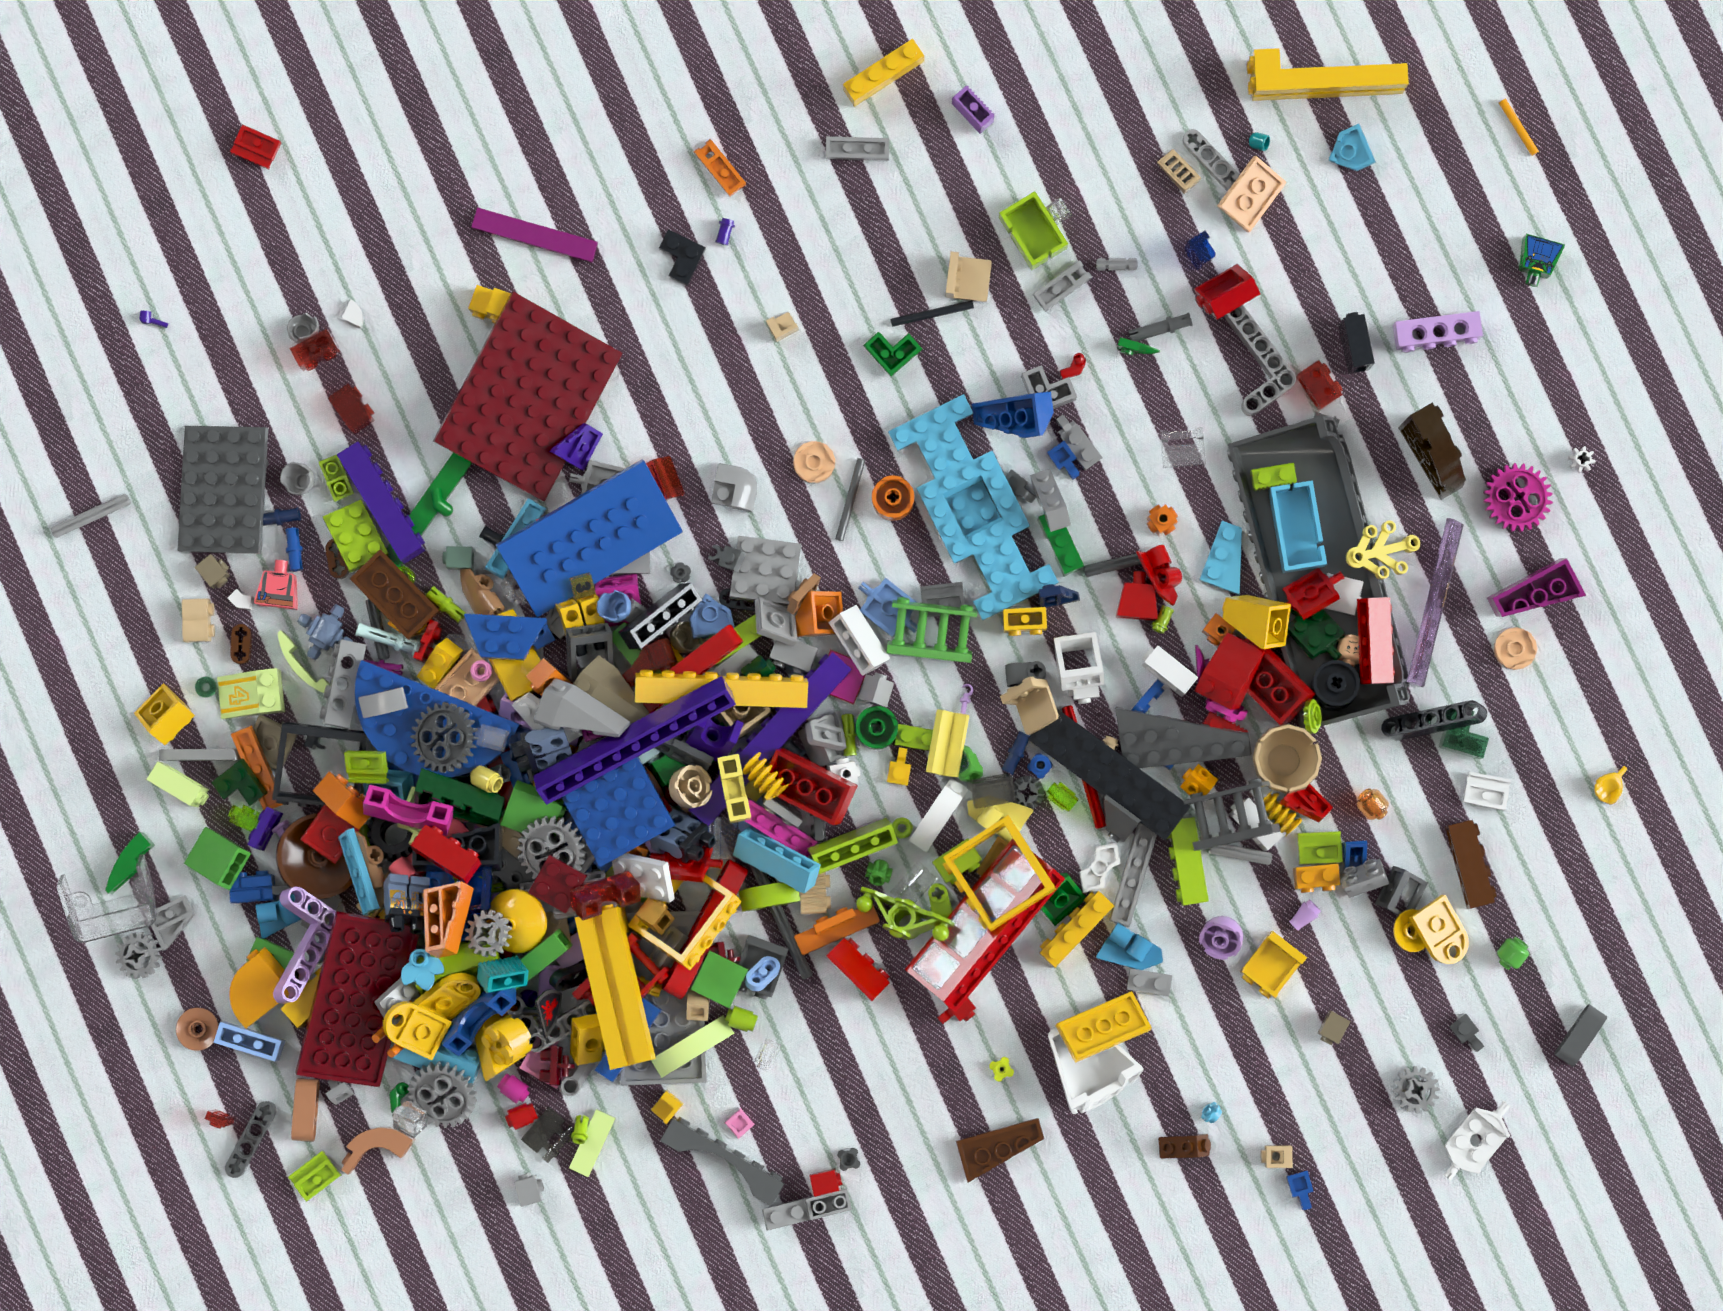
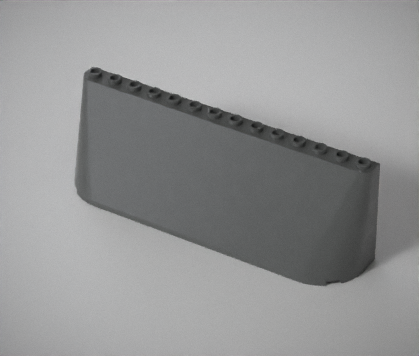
[1227,415,1410,730]

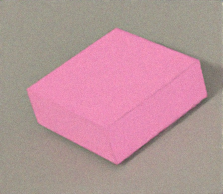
[725,1108,755,1139]

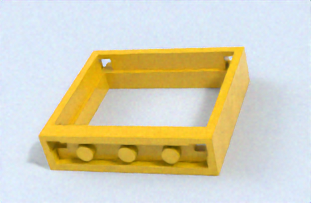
[943,815,1056,931]
[627,875,742,970]

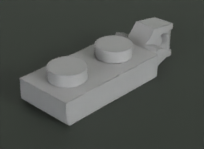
[1056,415,1103,471]

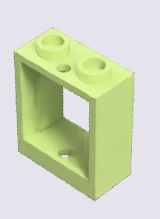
[146,761,209,807]

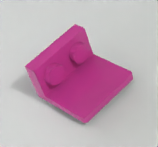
[595,574,641,627]

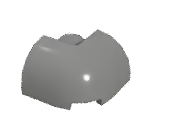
[711,463,757,512]

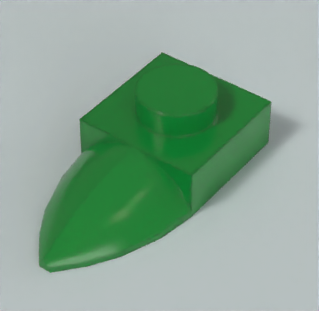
[1117,337,1160,356]

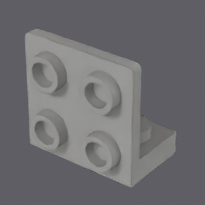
[1340,859,1389,898]

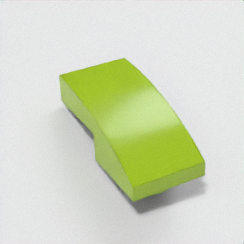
[318,455,354,502]

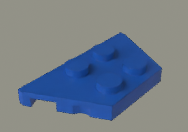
[464,614,547,661]

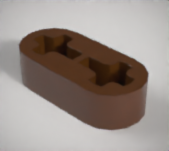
[325,539,349,579]
[230,624,252,665]

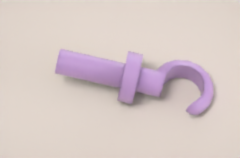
[960,684,973,714]

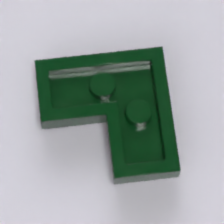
[211,758,268,806]

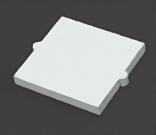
[1324,573,1364,616]

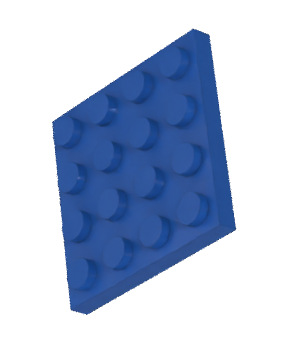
[562,757,676,867]

